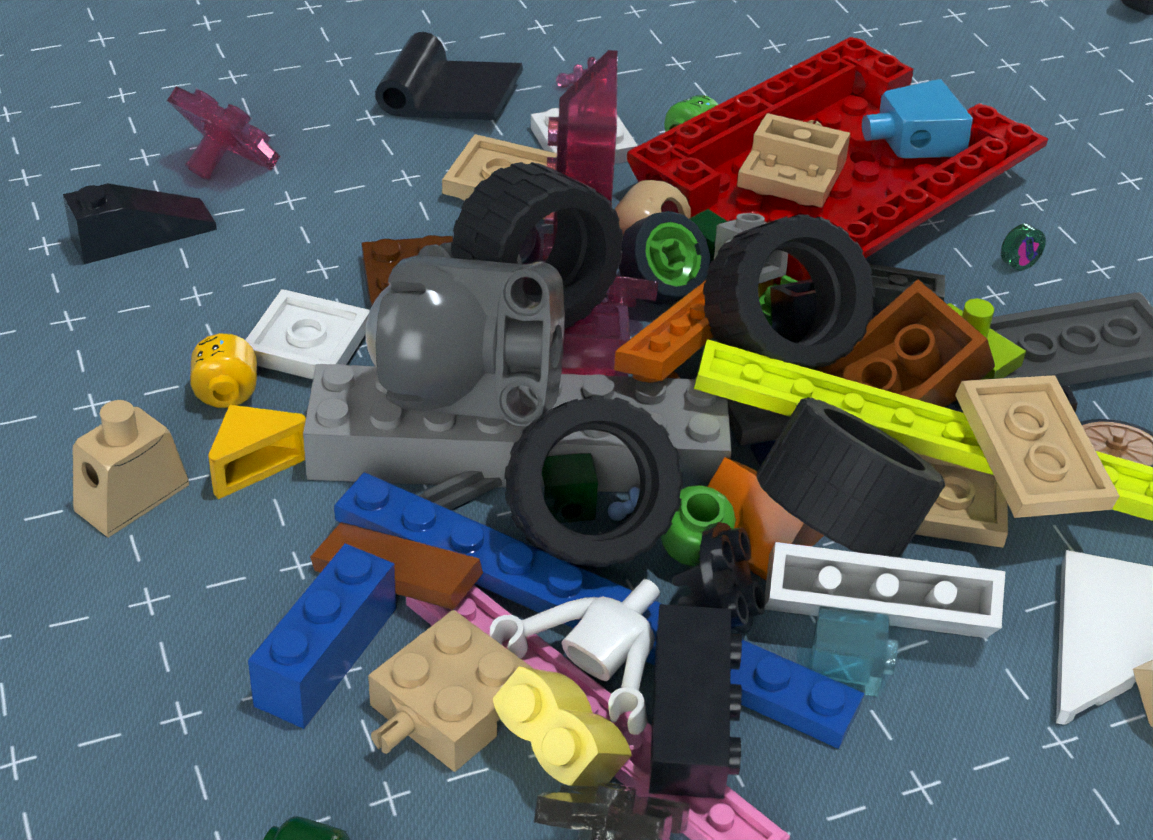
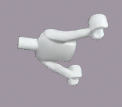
[490,579,660,735]

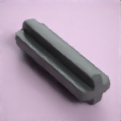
[419,471,502,510]

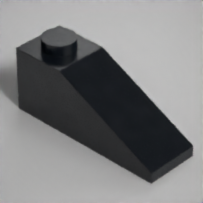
[63,183,217,264]

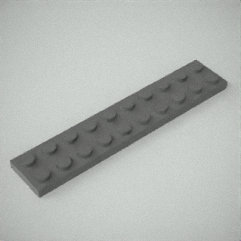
[727,292,1153,446]

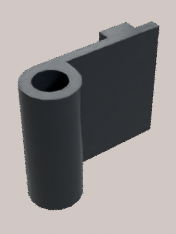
[375,32,523,120]

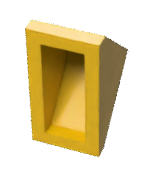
[208,405,306,500]

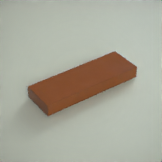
[310,522,483,610]

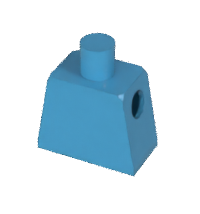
[862,79,973,158]

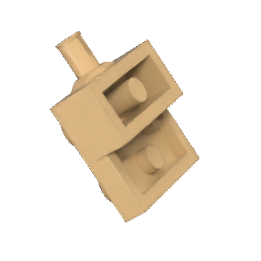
[737,113,850,208]
[368,609,534,772]

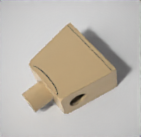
[73,400,189,538]

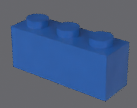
[248,543,396,729]

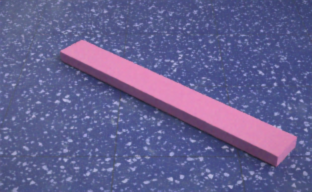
[406,585,790,840]

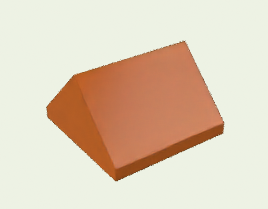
[707,457,824,580]

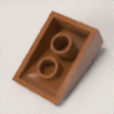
[815,279,995,407]

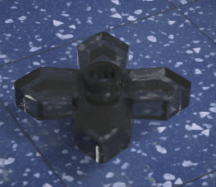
[534,783,690,840]

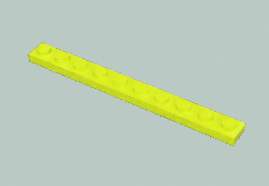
[694,339,1153,521]

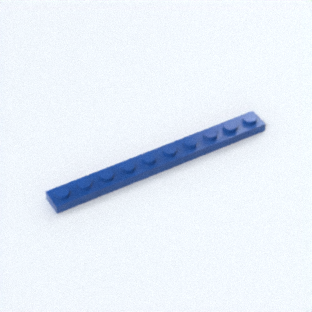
[334,472,865,749]

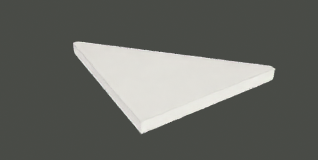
[1056,550,1153,725]

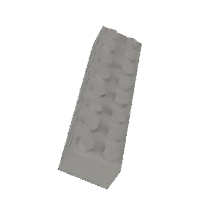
[303,364,731,492]

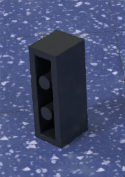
[649,604,742,799]

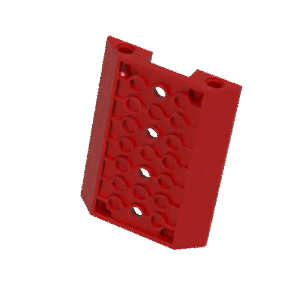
[626,37,1048,285]

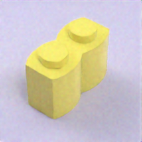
[493,666,632,787]

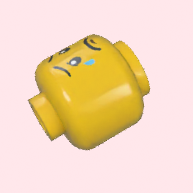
[190,333,257,408]

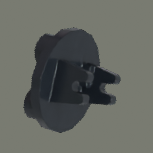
[672,522,765,634]

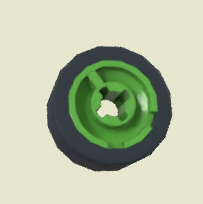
[618,211,710,305]

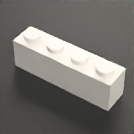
[764,542,1005,638]

